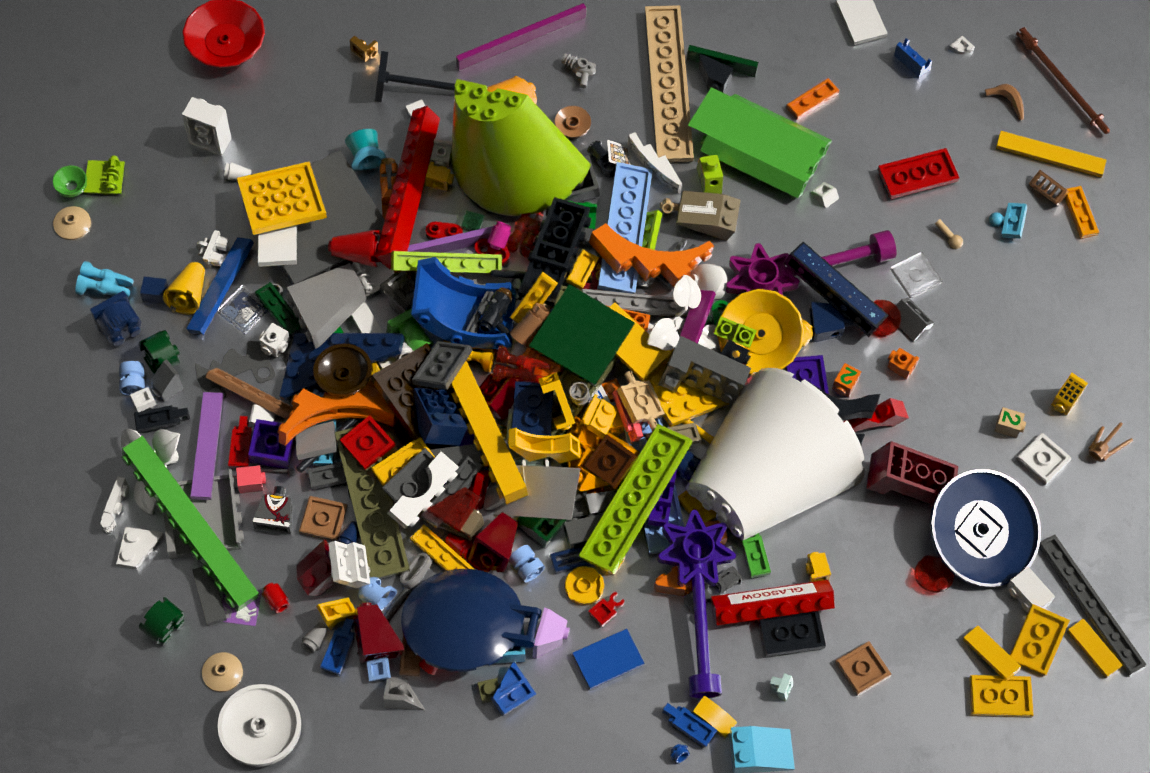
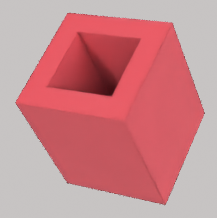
[236,465,266,493]

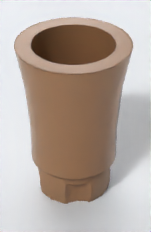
[510,302,551,347]

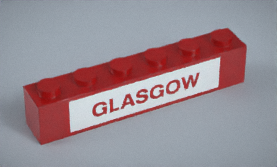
[711,580,835,625]

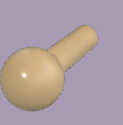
[935,219,963,249]

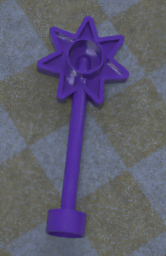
[657,510,736,699]

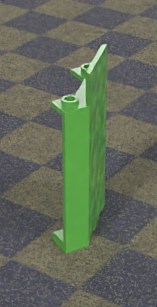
[688,87,832,198]

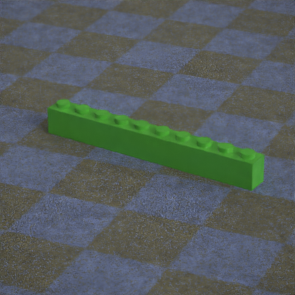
[121,435,259,611]

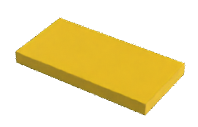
[609,303,670,381]

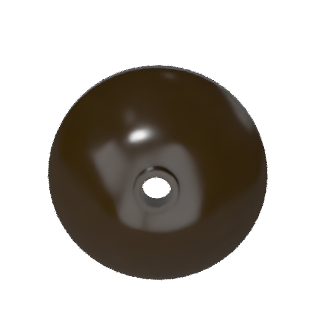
[313,344,372,396]

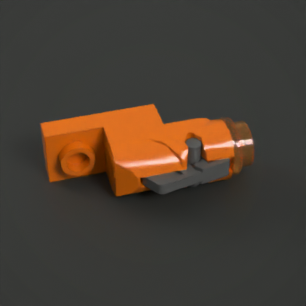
[380,158,398,219]

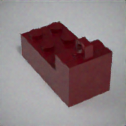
[867,441,958,505]

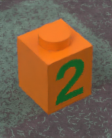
[832,363,861,398]

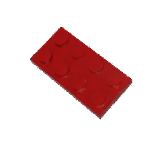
[878,148,960,200]

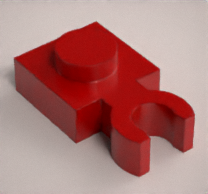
[588,592,625,627]

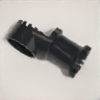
[587,141,616,177]

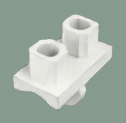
[196,230,230,269]

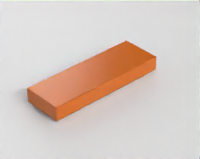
[786,78,839,120]

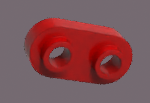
[426,221,463,240]
[475,238,510,266]

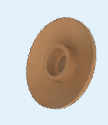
[555,106,591,138]

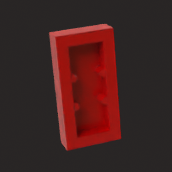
[466,469,490,511]

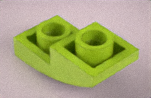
[713,316,757,348]

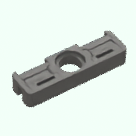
[684,566,742,614]

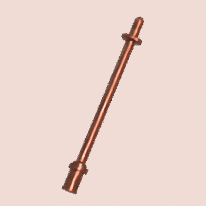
[1016,27,1110,134]

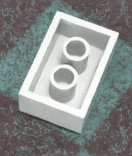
[182,97,231,156]

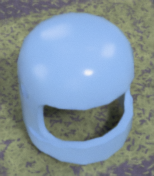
[358,577,397,611]

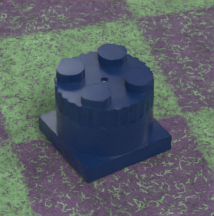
[90,291,141,346]

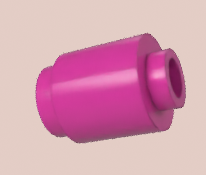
[487,221,511,250]

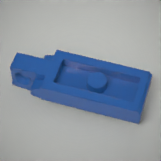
[320,618,355,675]
[662,703,717,748]

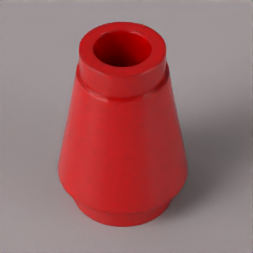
[445,533,473,559]

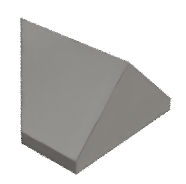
[383,677,425,710]

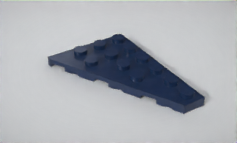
[279,333,405,400]

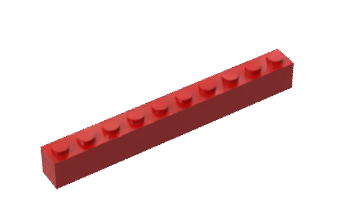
[375,106,440,270]

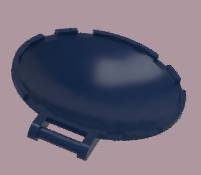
[401,569,542,672]

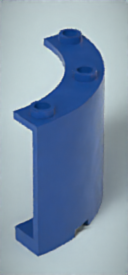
[411,257,517,350]

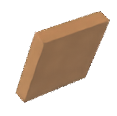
[299,496,348,541]
[835,641,892,696]

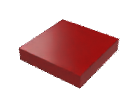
[340,415,395,470]

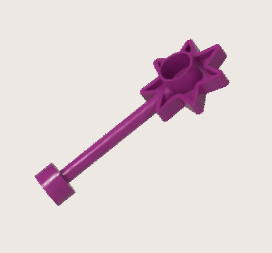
[726,230,897,295]

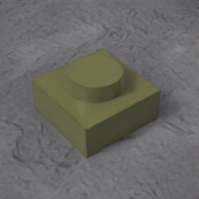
[478,678,499,704]

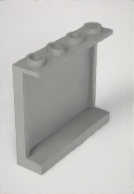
[164,469,244,559]

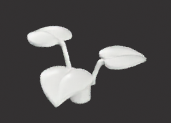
[647,275,721,354]
[121,429,180,515]

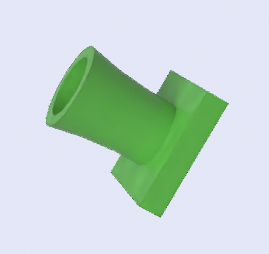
[386,309,434,351]

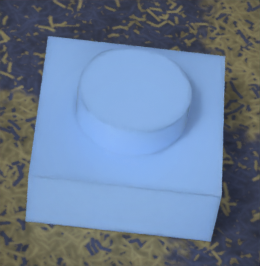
[366,657,391,682]

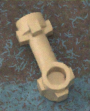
[660,198,679,214]

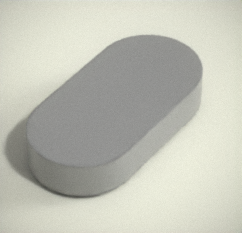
[400,553,432,589]

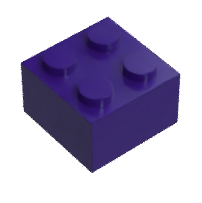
[248,419,295,469]

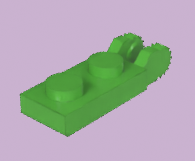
[741,533,771,578]

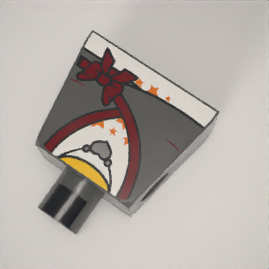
[252,486,292,534]

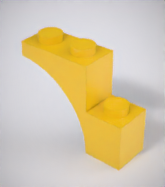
[508,428,580,463]

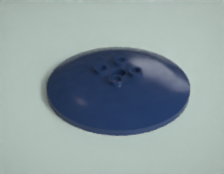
[930,469,1041,587]

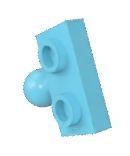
[989,203,1027,239]

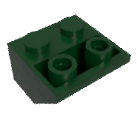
[516,516,568,548]

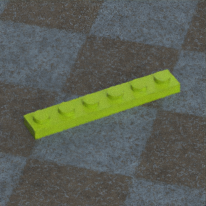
[391,251,502,274]

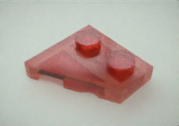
[428,487,482,532]

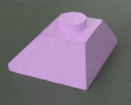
[533,608,570,659]

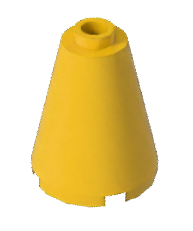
[163,262,205,315]

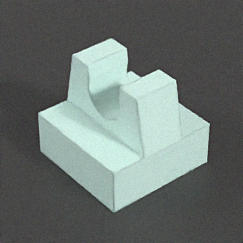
[770,673,793,701]

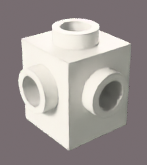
[259,323,290,357]

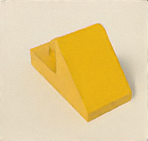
[316,597,355,630]

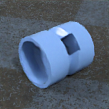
[119,361,145,396]
[509,545,545,583]

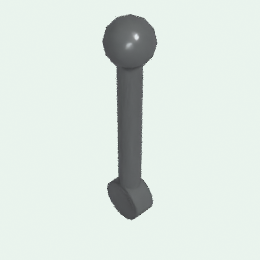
[256,465,295,475]

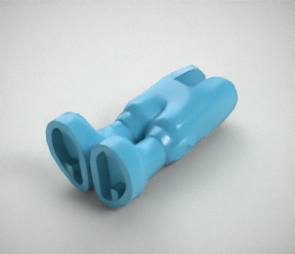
[75,261,134,297]

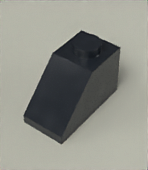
[698,54,734,93]

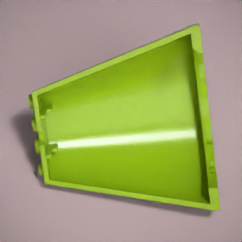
[451,79,591,216]

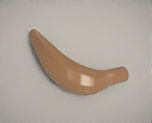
[985,84,1024,121]

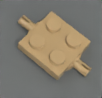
[617,371,665,432]

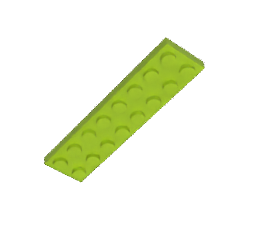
[579,424,692,575]

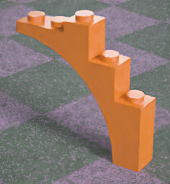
[588,223,714,288]
[278,385,398,446]

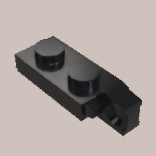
[134,405,190,433]

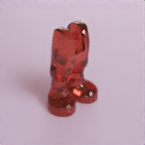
[505,211,544,258]
[492,345,551,383]

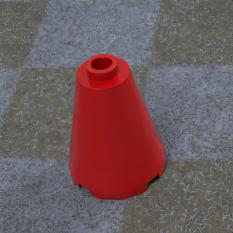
[328,230,381,267]

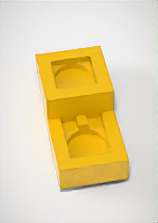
[692,695,737,739]

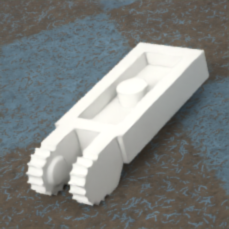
[100,476,129,533]

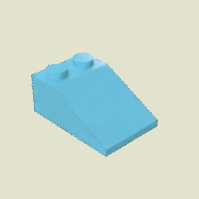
[729,726,795,773]

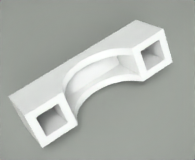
[387,452,459,529]

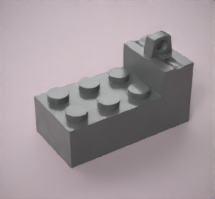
[658,336,751,405]

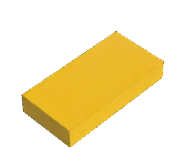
[565,249,599,289]

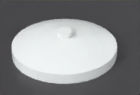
[218,684,301,767]

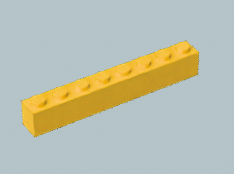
[448,361,528,505]

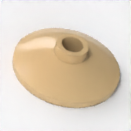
[53,206,91,240]
[202,652,243,692]

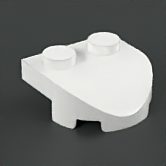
[689,264,727,299]

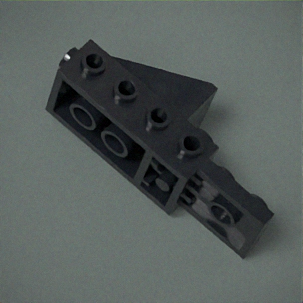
[518,197,592,306]

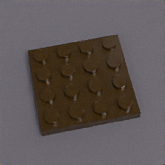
[369,343,453,440]

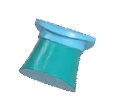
[345,129,387,171]

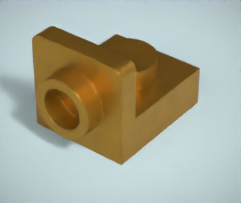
[350,36,378,62]

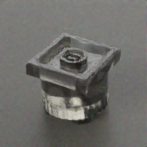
[380,271,417,314]

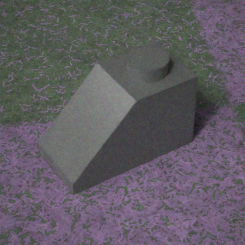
[150,359,183,402]

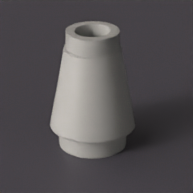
[301,623,328,653]

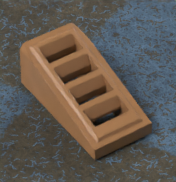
[1029,170,1069,206]

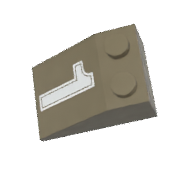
[676,191,741,241]

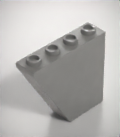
[286,263,366,349]

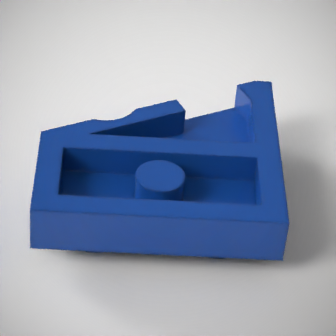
[491,662,536,716]

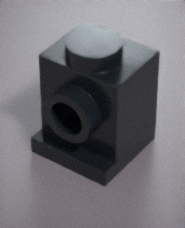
[721,340,751,366]

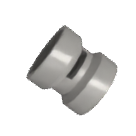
[569,382,591,407]

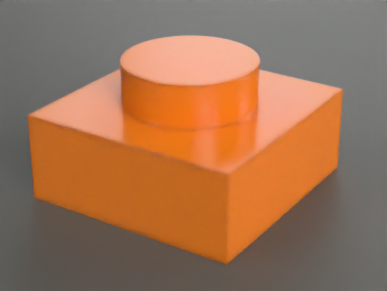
[601,378,620,402]

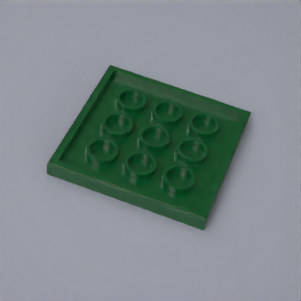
[529,284,635,387]

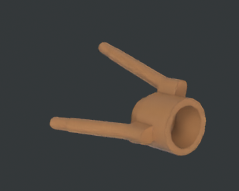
[1089,422,1133,461]

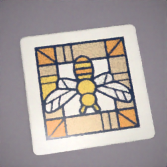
[607,140,631,165]

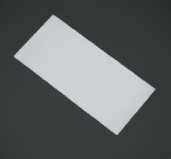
[494,465,580,520]

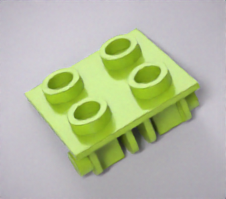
[84,155,125,194]

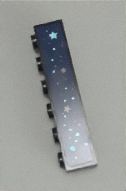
[784,242,888,337]

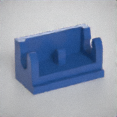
[894,38,932,78]

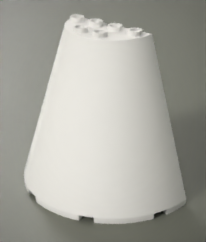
[685,368,865,540]

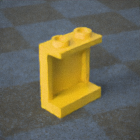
[538,372,575,431]

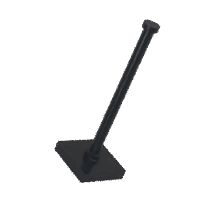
[375,51,455,102]

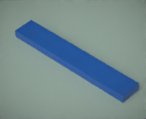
[186,237,254,335]

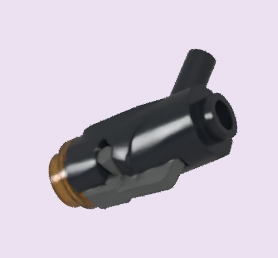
[477,287,512,336]

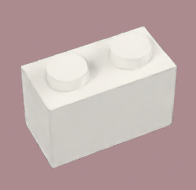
[1007,567,1055,613]

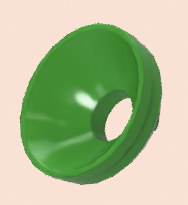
[53,165,87,197]

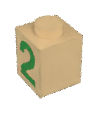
[994,407,1026,438]

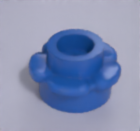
[670,744,690,763]

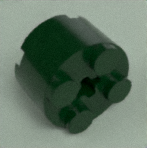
[139,330,180,374]
[139,597,185,645]

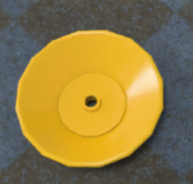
[717,289,804,374]

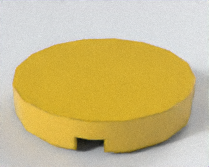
[564,566,604,606]

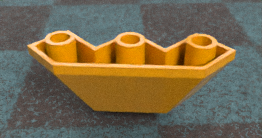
[567,416,640,491]

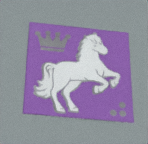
[222,590,262,626]

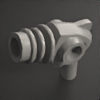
[561,53,596,88]

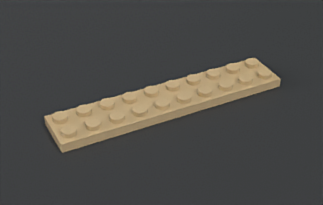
[645,5,694,162]

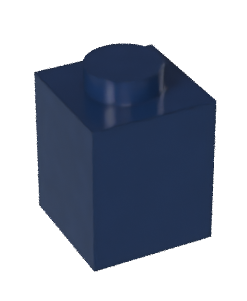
[140,277,168,304]

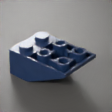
[413,388,467,446]

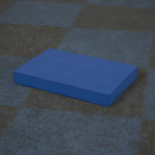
[572,629,645,690]

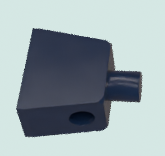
[809,302,854,342]

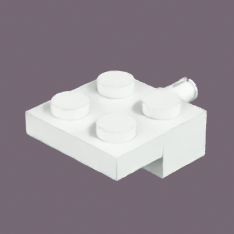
[328,541,370,588]

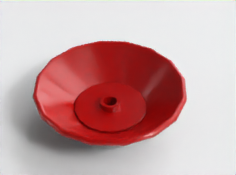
[182,0,265,68]

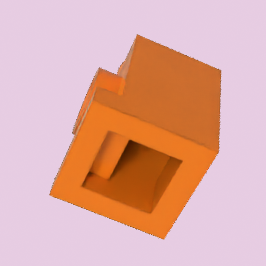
[887,348,919,380]

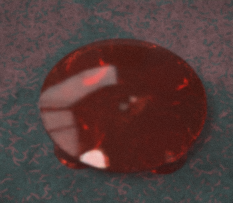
[873,300,901,337]
[914,555,954,593]

